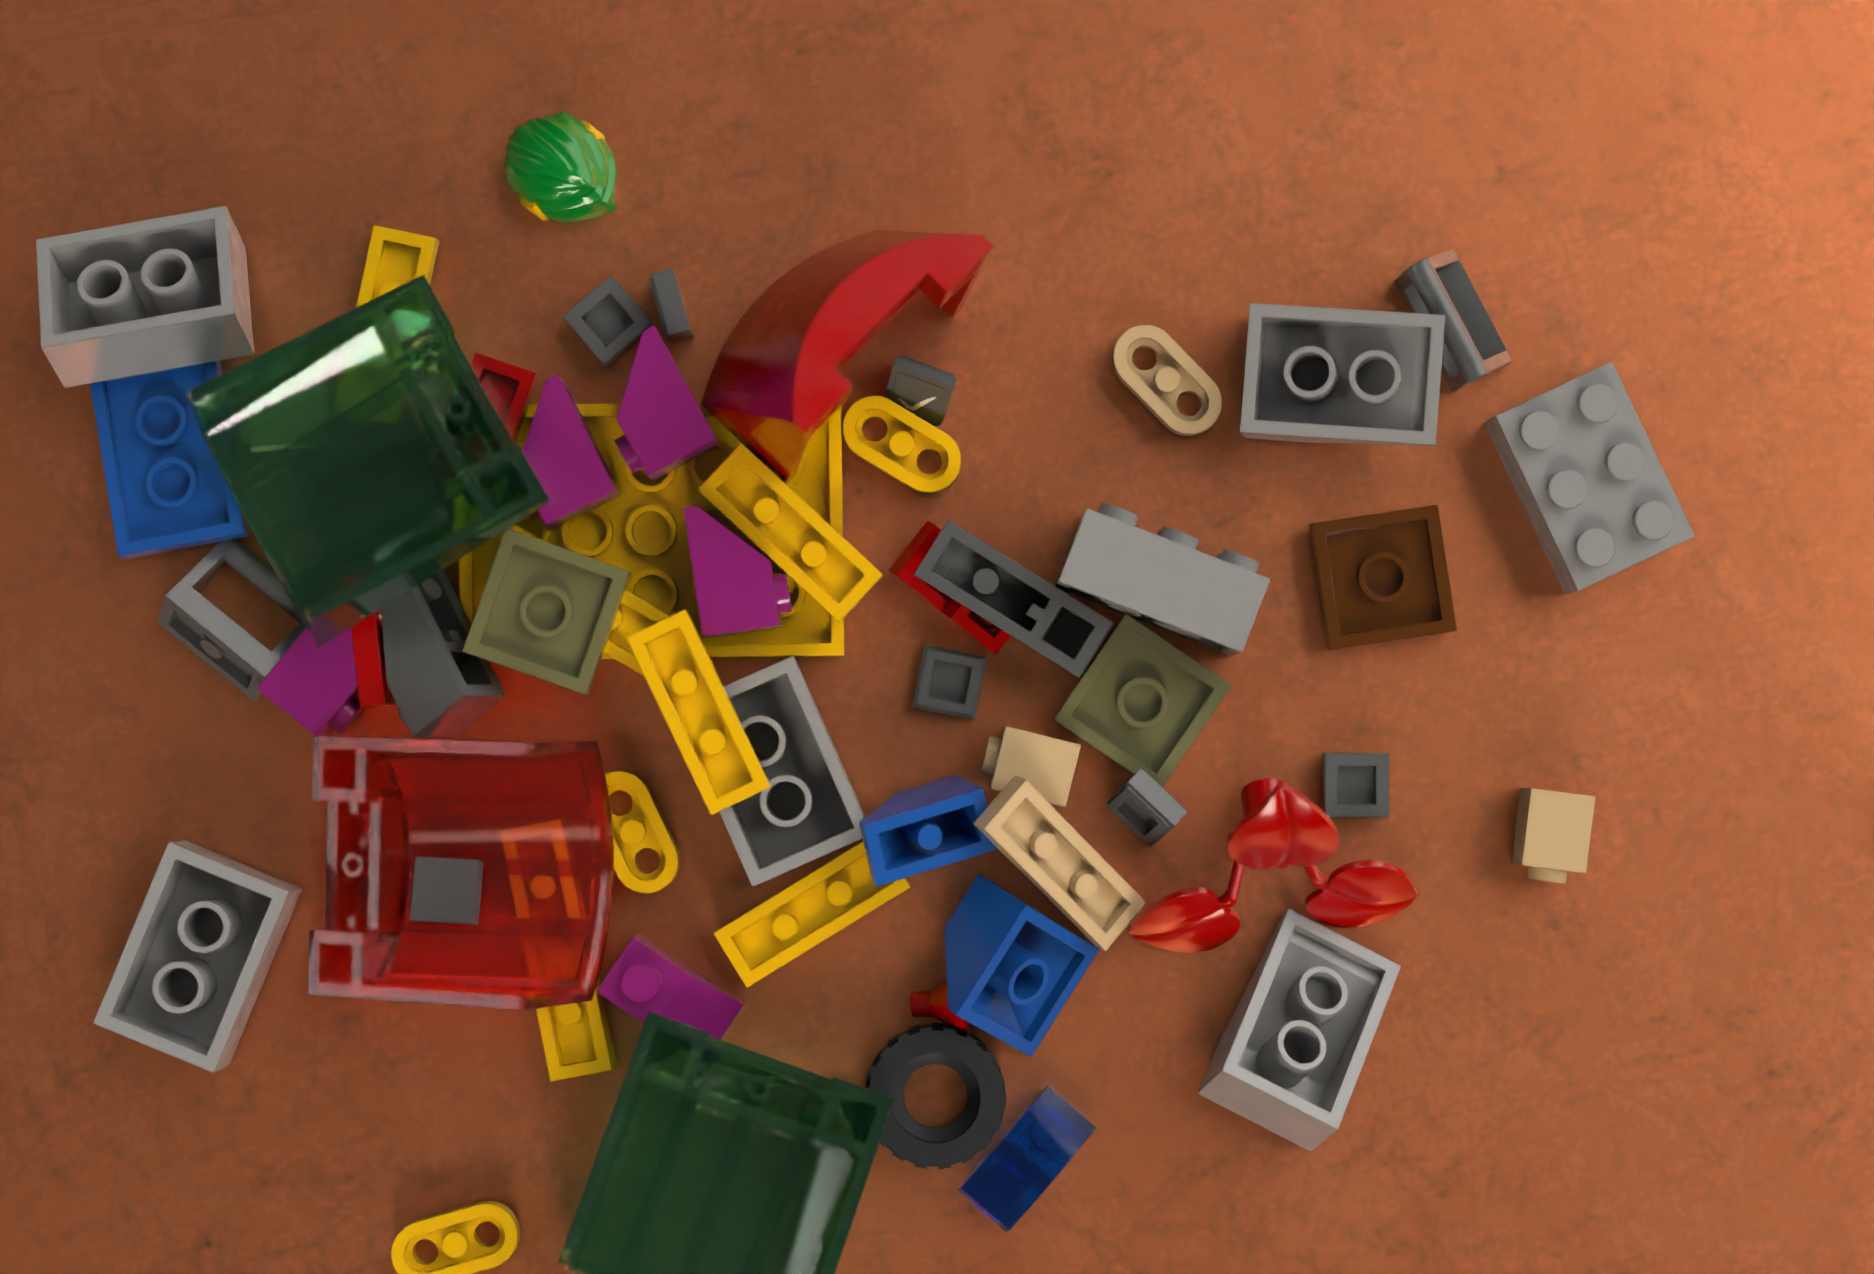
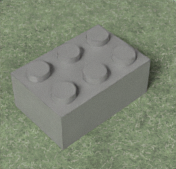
[36,206,254,388]
[1484,362,1695,594]
[1055,503,1270,656]
[720,656,866,887]
[93,840,303,1073]

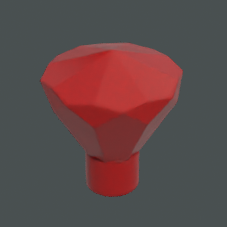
[910,981,976,1033]

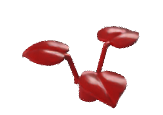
[1127,778,1419,953]

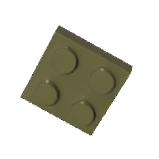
[463,528,631,695]
[1053,614,1231,787]

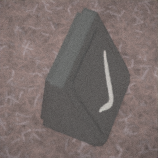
[884,355,957,426]

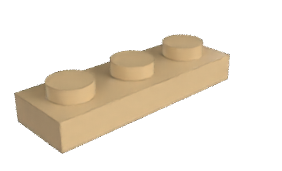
[973,775,1147,951]

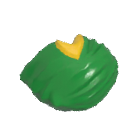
[504,112,617,224]

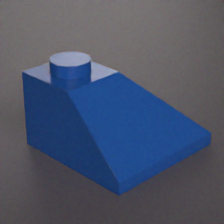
[944,873,1100,1057]

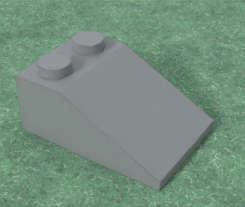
[1240,303,1445,446]
[1198,908,1401,1151]

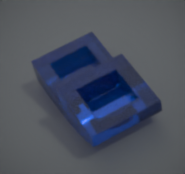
[958,1086,1096,1232]

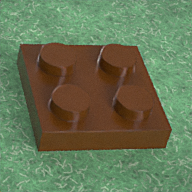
[1309,505,1457,650]

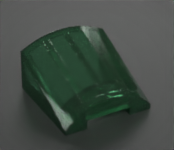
[186,275,549,648]
[555,1011,894,1274]

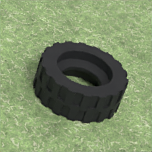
[865,1023,1006,1169]

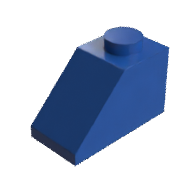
[859,775,996,886]

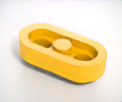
[843,396,961,494]
[587,771,680,893]
[391,1201,521,1274]

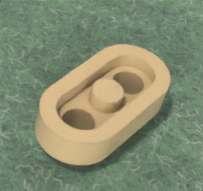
[1112,325,1222,436]

